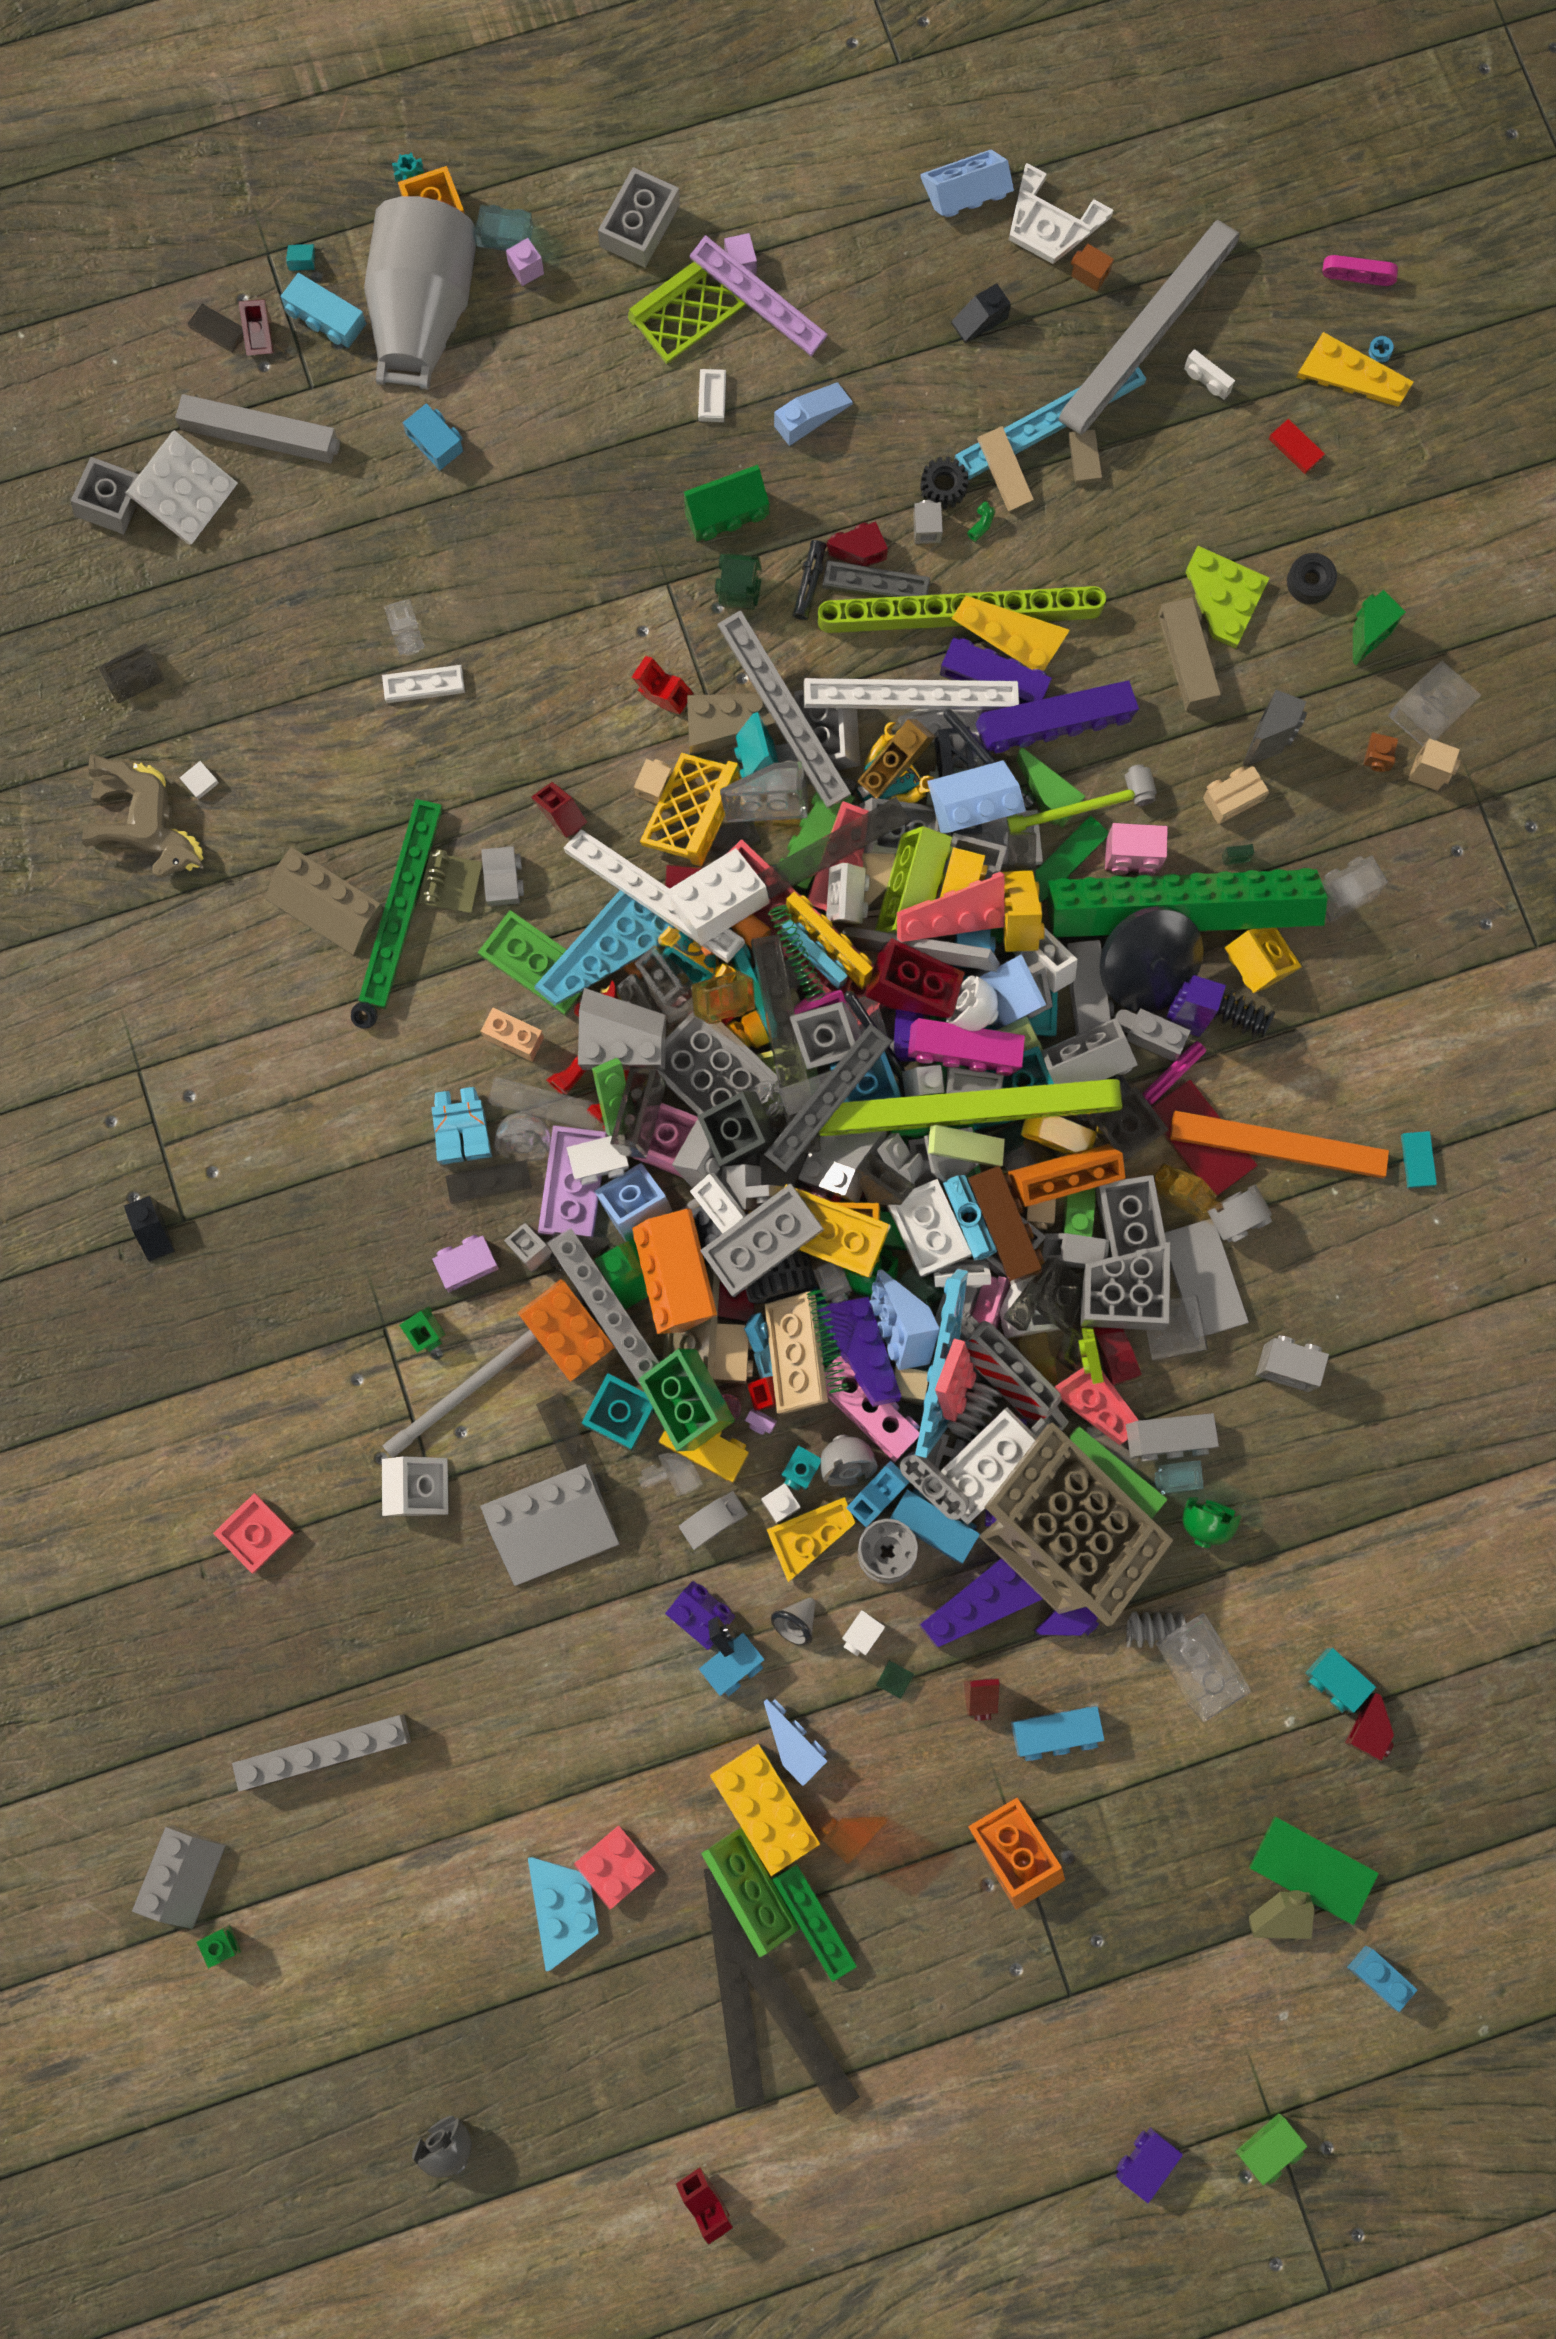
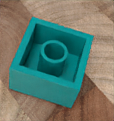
[581,1373,654,1452]

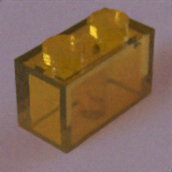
[692,971,755,1024]

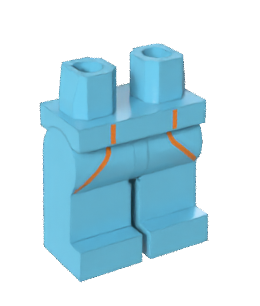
[431,1087,492,1165]

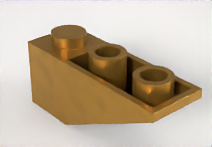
[857,719,936,799]

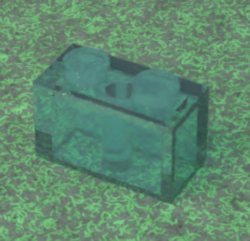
[475,205,533,251]

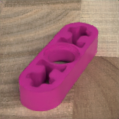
[1322,255,1398,286]

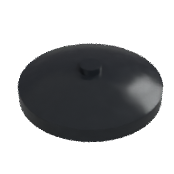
[1100,906,1203,1012]

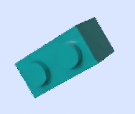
[1305,1648,1376,1713]

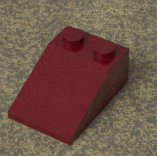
[865,938,965,1018]

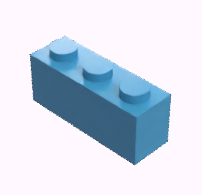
[889,1488,980,1564]
[1011,1706,1104,1761]

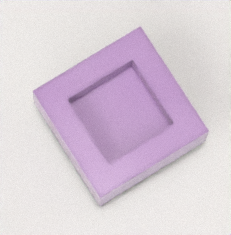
[745,1408,777,1435]

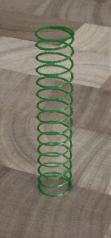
[768,905,825,1002]
[806,1289,849,1393]

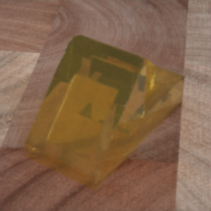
[1018,1332,1058,1387]

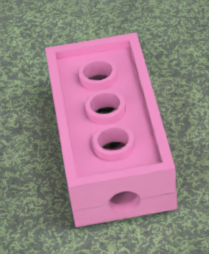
[825,1356,920,1463]

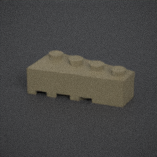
[687,692,795,756]

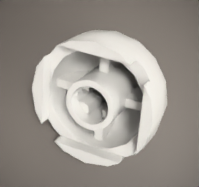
[946,976,998,1031]

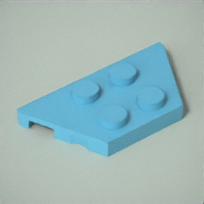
[528,1857,599,1971]

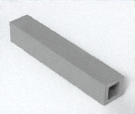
[175,394,340,463]

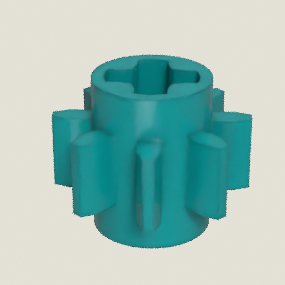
[392,153,424,182]

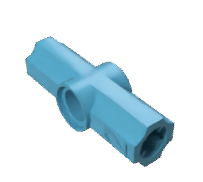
[943,1175,997,1261]

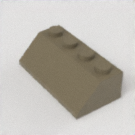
[265,847,384,956]

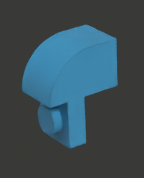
[846,1461,909,1528]

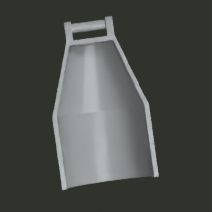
[364,196,478,390]

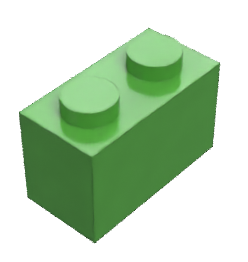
[1235,2113,1308,2185]

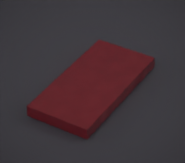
[1146,1080,1258,1199]

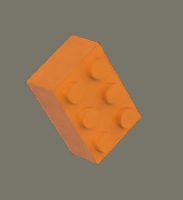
[517,1279,615,1382]

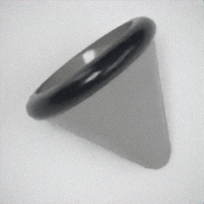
[771,1598,815,1646]

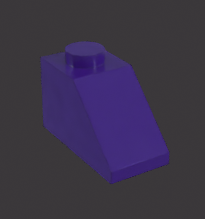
[1034,1607,1099,1636]

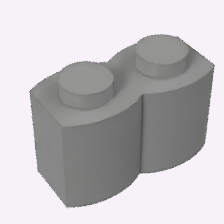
[481,846,524,906]

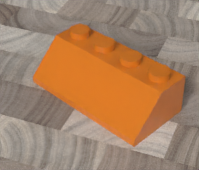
[632,1209,717,1334]

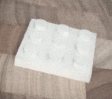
[125,430,238,545]

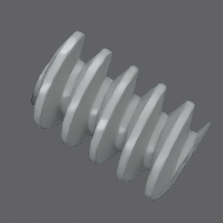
[947,1383,1002,1443]
[1126,1612,1187,1649]

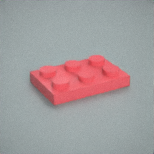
[935,1338,976,1422]

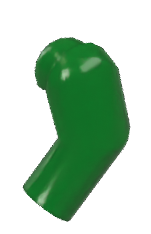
[967,501,996,542]

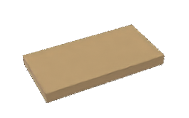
[765,1291,828,1414]

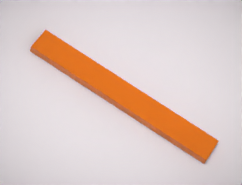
[1170,1111,1389,1179]

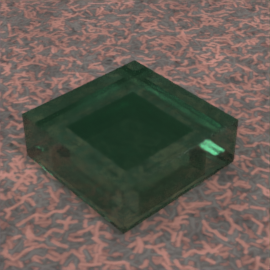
[1222,844,1254,865]
[876,1660,914,1699]

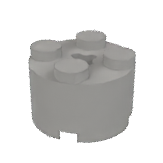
[1207,1185,1272,1243]

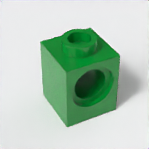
[196,1925,241,1969]

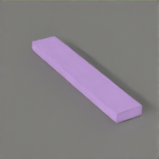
[689,235,828,357]

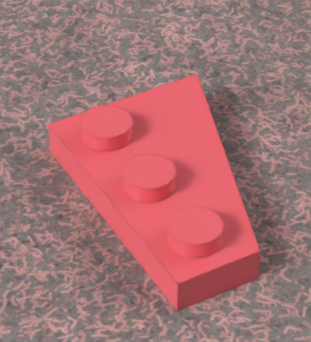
[1054,1367,1139,1445]

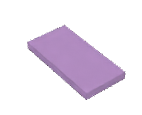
[538,1125,608,1241]

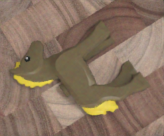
[82,754,204,878]

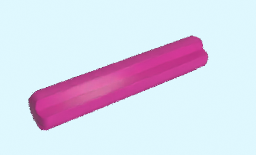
[1142,1041,1206,1105]

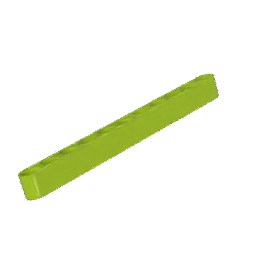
[818,586,1106,633]
[818,1079,1123,1136]

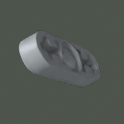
[900,1452,969,1520]

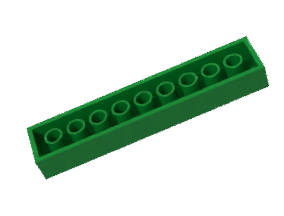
[1047,868,1328,937]

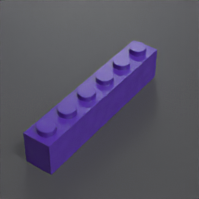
[975,680,1139,753]

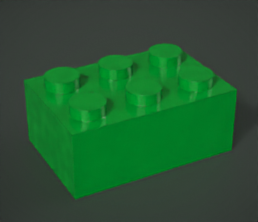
[638,1348,735,1452]

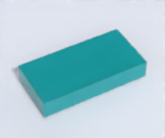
[1401,1131,1437,1189]

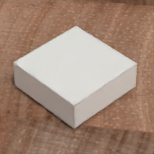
[180,761,219,800]

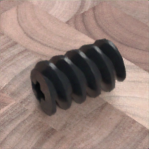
[1213,989,1275,1039]

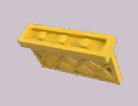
[640,753,742,867]

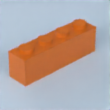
[1008,1144,1125,1207]

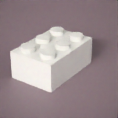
[667,848,769,946]

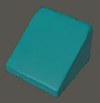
[286,244,315,271]

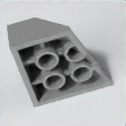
[578,988,666,1070]
[1081,1242,1170,1331]

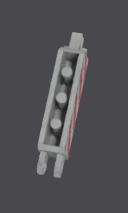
[960,1310,1069,1431]

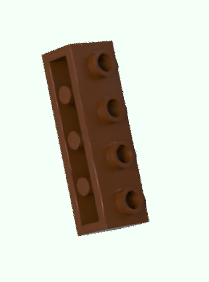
[968,1166,1045,1285]

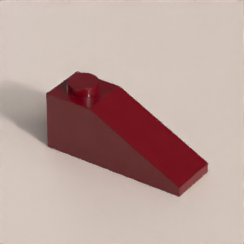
[1093,1327,1142,1386]
[964,1678,1000,1721]

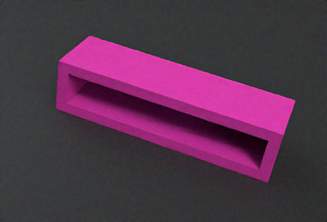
[908,1018,1025,1076]

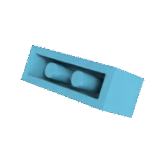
[280,273,366,348]

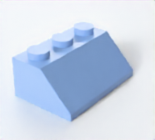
[920,150,1014,217]
[927,761,1026,833]

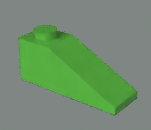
[1017,748,1085,828]
[1061,1188,1095,1237]

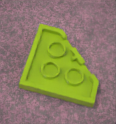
[1186,546,1269,649]

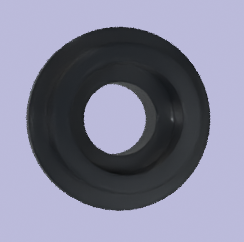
[351,1002,378,1028]

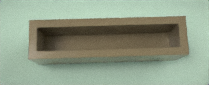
[1158,597,1223,711]

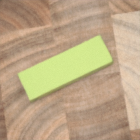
[928,1125,1004,1167]

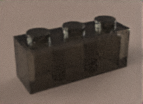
[610,1066,666,1159]

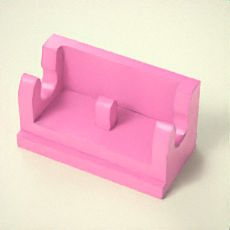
[972,1276,1010,1329]

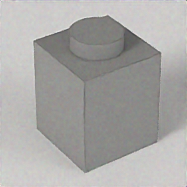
[913,500,943,544]

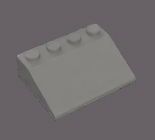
[651,1003,780,1116]
[480,1464,620,1586]

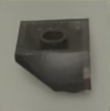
[992,1119,1058,1173]

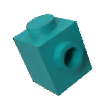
[781,1445,821,1492]

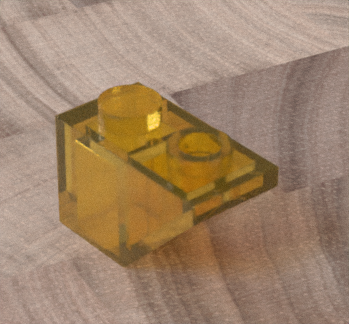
[1154,1163,1217,1218]

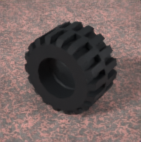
[746,1250,816,1304]

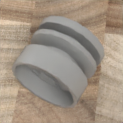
[857,1519,918,1584]

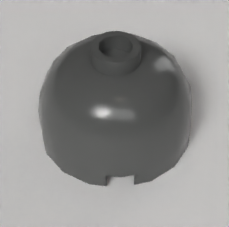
[412,2116,472,2178]

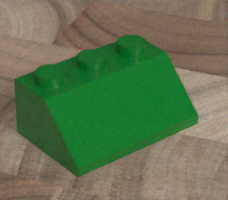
[684,465,769,542]

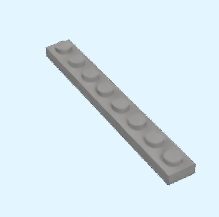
[718,610,851,809]

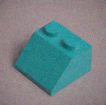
[734,712,785,793]

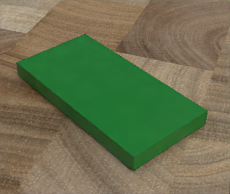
[1249,1816,1379,1926]

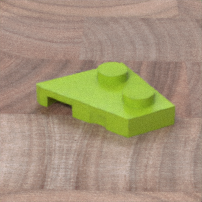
[1078,1327,1104,1384]

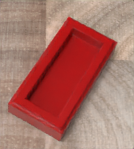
[1269,419,1325,474]

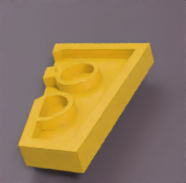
[767,1497,855,1582]

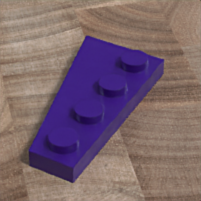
[817,1297,902,1406]

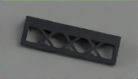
[934,726,983,838]

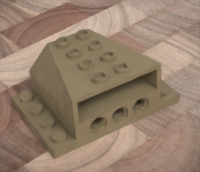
[979,1423,1173,1626]

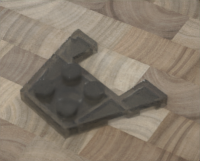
[1003,1258,1083,1371]

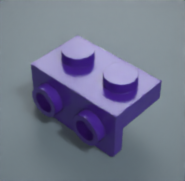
[665,1581,735,1650]

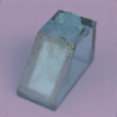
[1155,1460,1204,1495]

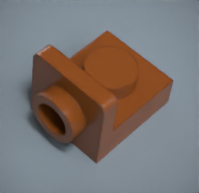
[1363,732,1398,772]

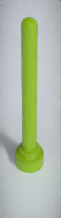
[1006,789,1135,837]

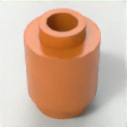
[731,914,772,951]

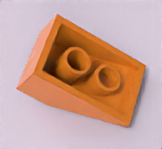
[968,1798,1065,1910]

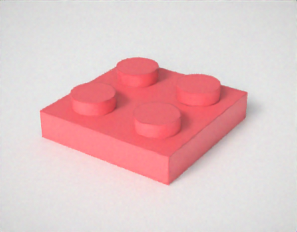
[213,1493,295,1574]
[574,1825,655,1909]

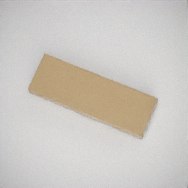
[977,426,1034,512]

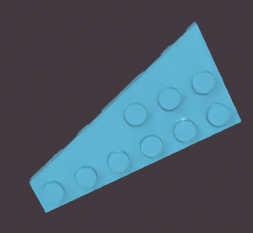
[534,890,677,1006]
[915,1269,968,1458]

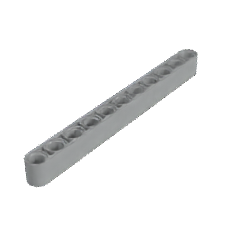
[1059,220,1240,435]

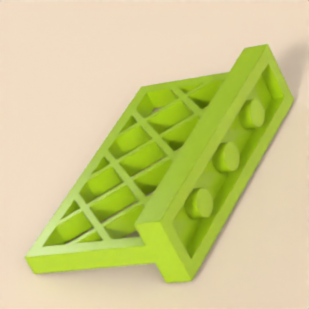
[628,262,747,364]

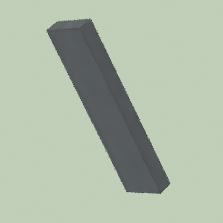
[822,560,930,598]

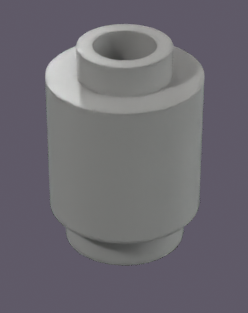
[1125,764,1157,806]

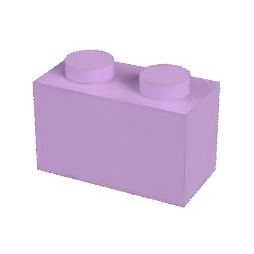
[432,1235,499,1292]

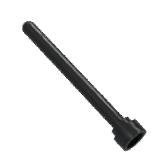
[943,709,1036,810]
[844,990,906,1097]

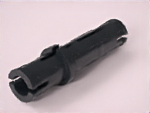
[792,540,827,620]

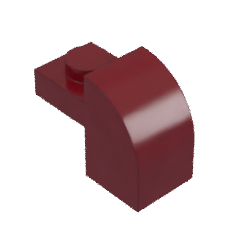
[676,2167,733,2245]

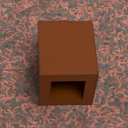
[1071,244,1114,292]

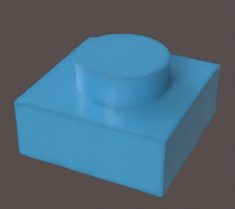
[744,1313,769,1352]

